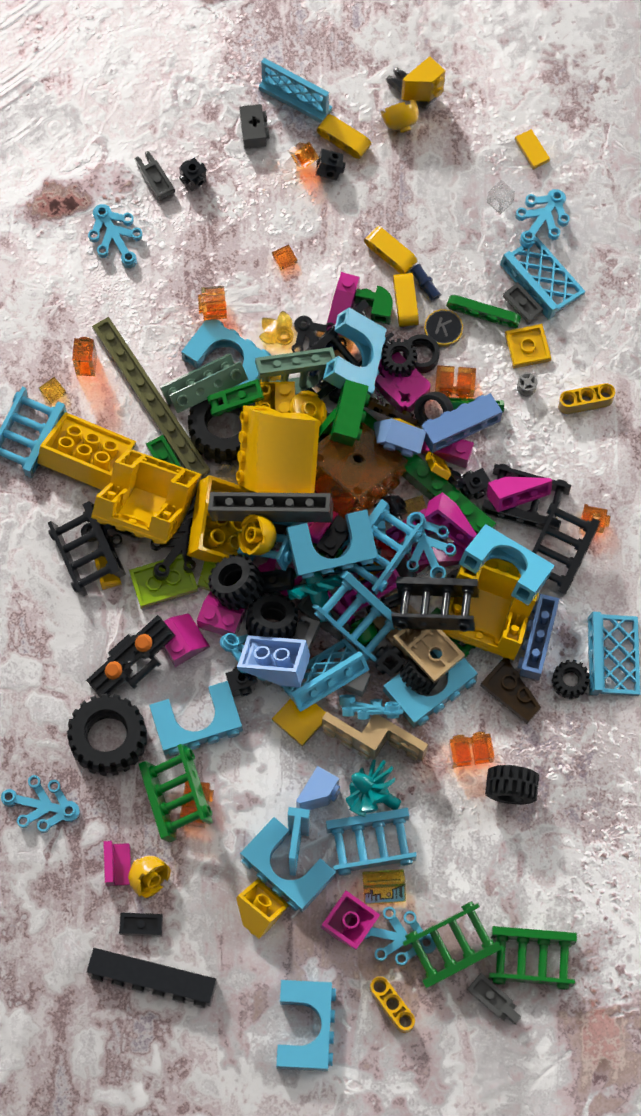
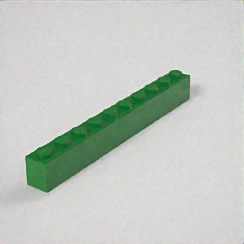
[359,409,496,534]

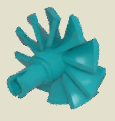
[287,571,343,622]
[346,759,401,817]

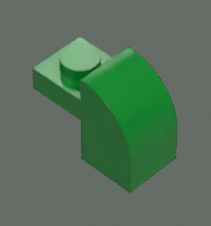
[355,286,393,325]

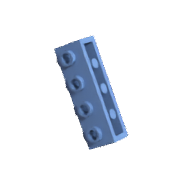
[421,393,502,453]
[517,594,560,681]

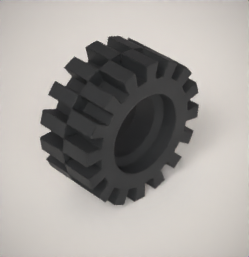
[382,338,417,377]
[400,658,440,695]
[552,660,590,699]

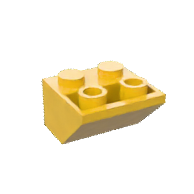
[255,381,296,413]

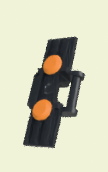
[86,615,176,698]

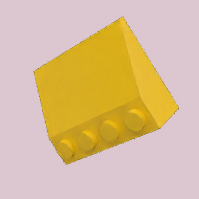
[37,412,136,490]
[187,475,256,563]

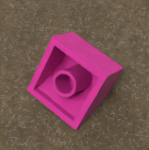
[197,591,249,636]
[163,613,210,667]
[320,891,380,950]

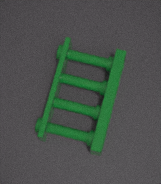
[138,744,213,843]
[403,901,502,988]
[488,926,577,990]

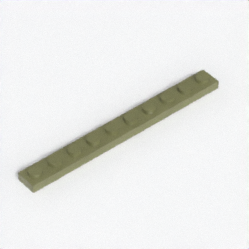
[92,317,211,478]

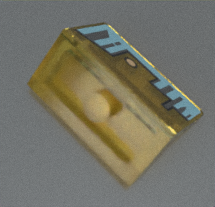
[362,869,406,904]

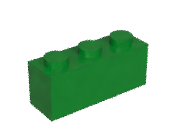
[329,379,370,446]

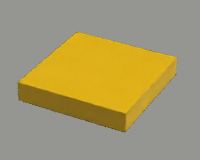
[504,324,552,369]
[272,698,326,747]

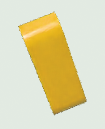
[316,114,372,159]
[364,226,418,274]
[393,273,419,327]
[558,383,615,414]
[370,977,415,1033]

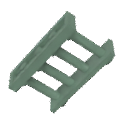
[255,347,336,395]
[159,353,248,413]

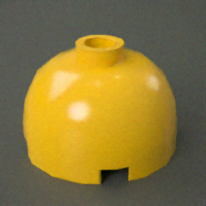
[380,100,419,133]
[238,514,277,555]
[128,856,171,898]

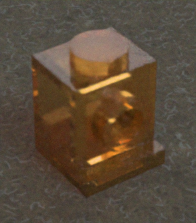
[288,142,319,169]
[579,504,611,533]

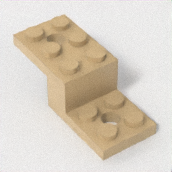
[366,589,465,683]
[322,712,428,761]

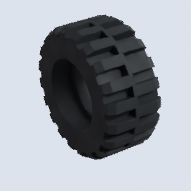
[188,399,255,464]
[67,694,147,776]

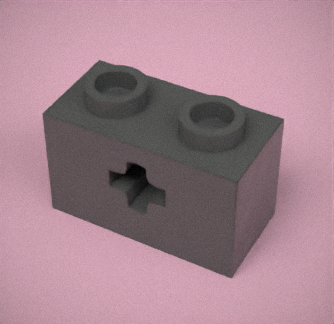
[239,104,270,149]

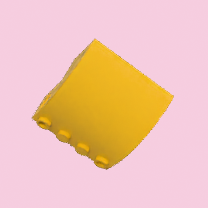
[236,406,320,493]
[91,449,202,544]
[442,558,538,660]

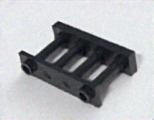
[305,299,394,367]
[482,464,571,531]
[48,501,126,596]
[532,501,601,594]
[391,576,479,632]

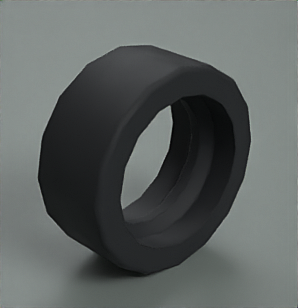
[403,334,440,373]
[414,391,453,426]

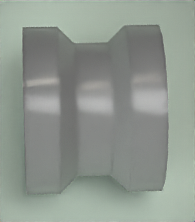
[517,373,537,396]

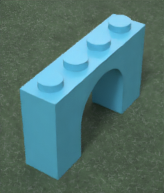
[323,307,386,396]
[181,316,271,387]
[286,509,378,579]
[459,524,555,606]
[383,650,478,728]
[149,681,243,756]
[240,817,336,912]
[276,980,336,1071]

